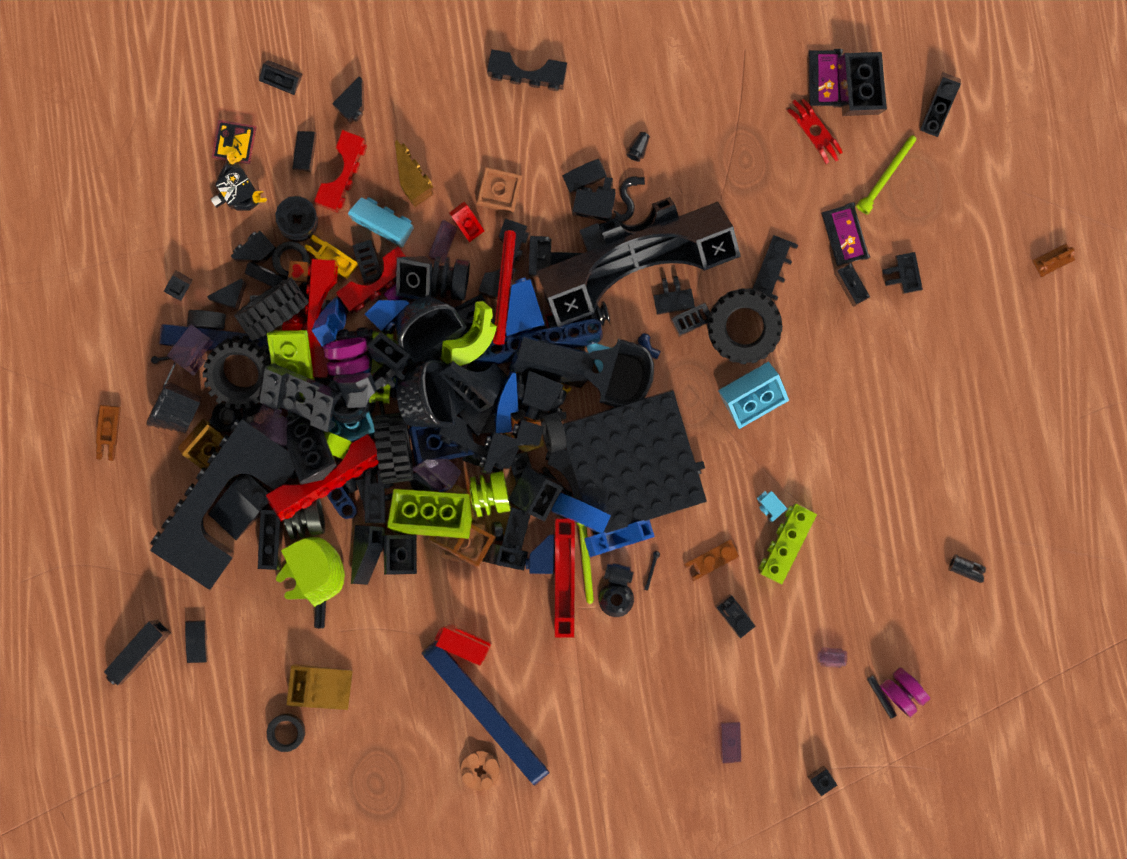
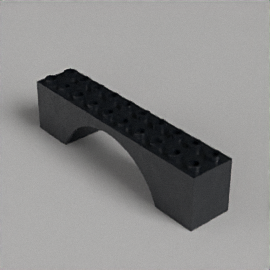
[536,202,741,327]

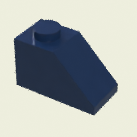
[526,535,554,574]

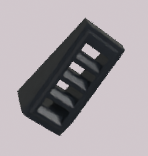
[352,240,382,284]
[671,303,710,337]

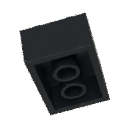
[837,52,887,116]

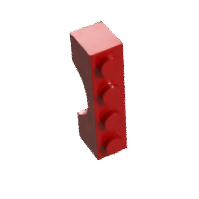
[314,130,367,213]
[336,246,406,313]

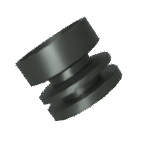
[284,498,325,539]

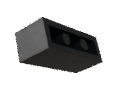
[257,510,284,570]

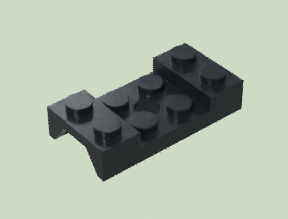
[260,363,342,432]

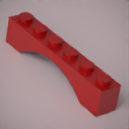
[304,259,338,379]
[266,434,378,521]
[555,519,575,638]

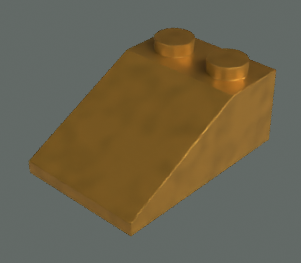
[178,418,237,488]

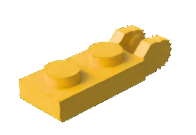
[304,235,358,280]

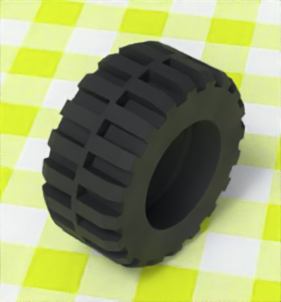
[708,288,783,364]

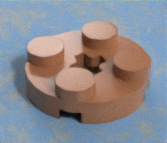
[460,750,500,791]

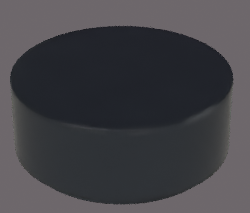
[491,521,503,541]

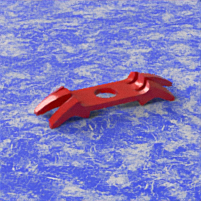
[787,99,843,164]

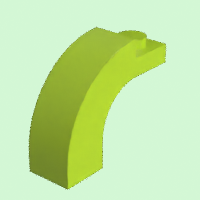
[441,301,497,366]

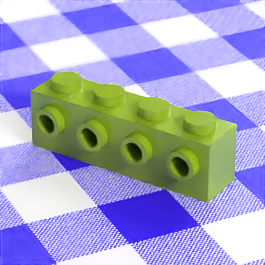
[758,504,817,584]

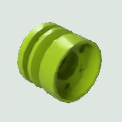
[469,471,511,517]

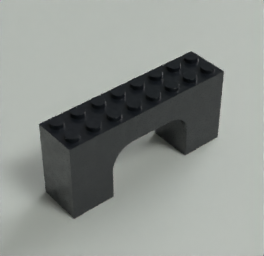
[150,417,295,590]

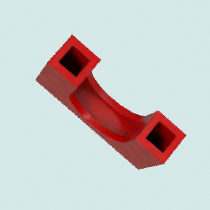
[435,624,492,666]

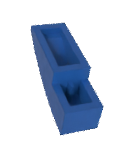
[312,296,348,346]
[495,371,518,433]

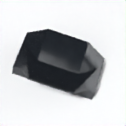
[333,373,377,408]

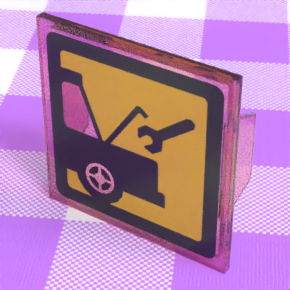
[212,120,257,164]

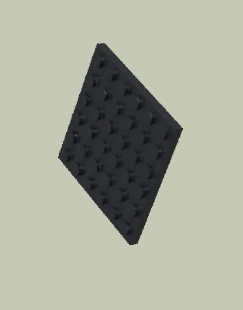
[563,389,707,535]

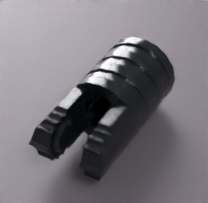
[948,554,986,583]

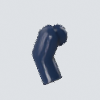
[638,333,661,360]

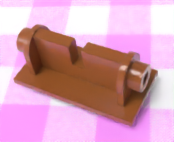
[1032,243,1075,277]

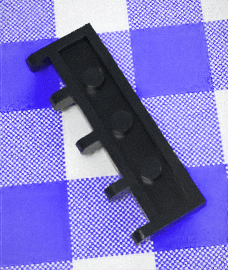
[748,235,798,312]

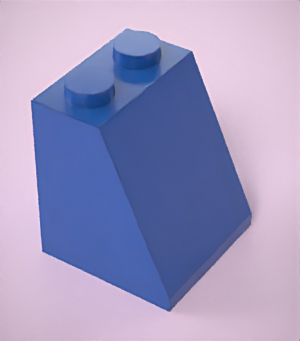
[506,278,545,337]

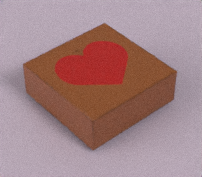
[288,261,310,283]

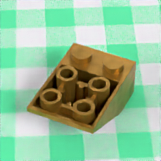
[395,140,434,208]
[286,664,353,710]

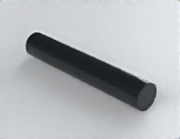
[867,675,897,719]

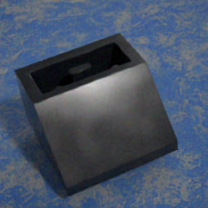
[508,465,563,522]

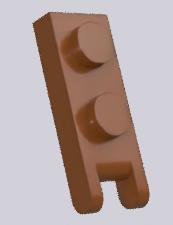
[684,540,740,581]

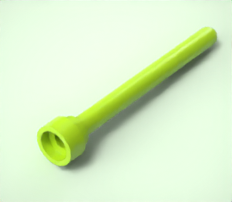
[856,135,916,215]
[576,522,594,604]

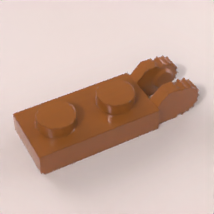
[96,405,121,461]

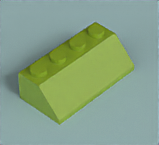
[388,489,472,539]

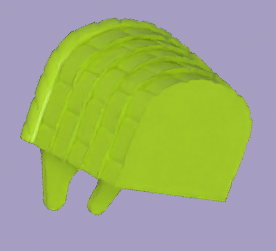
[276,537,345,607]

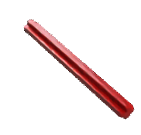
[493,230,516,345]

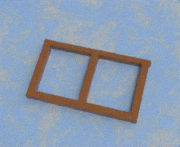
[429,524,495,568]

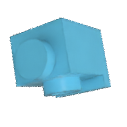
[756,491,787,522]

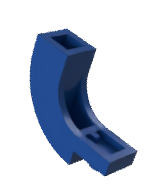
[551,493,611,534]
[584,520,655,557]

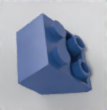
[365,300,409,334]

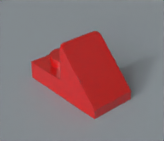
[449,202,485,243]

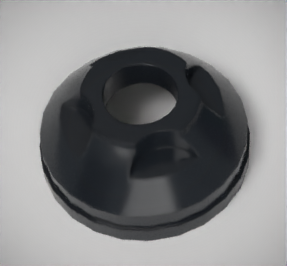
[599,583,634,617]

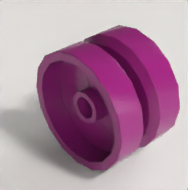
[323,337,371,376]
[880,667,930,718]

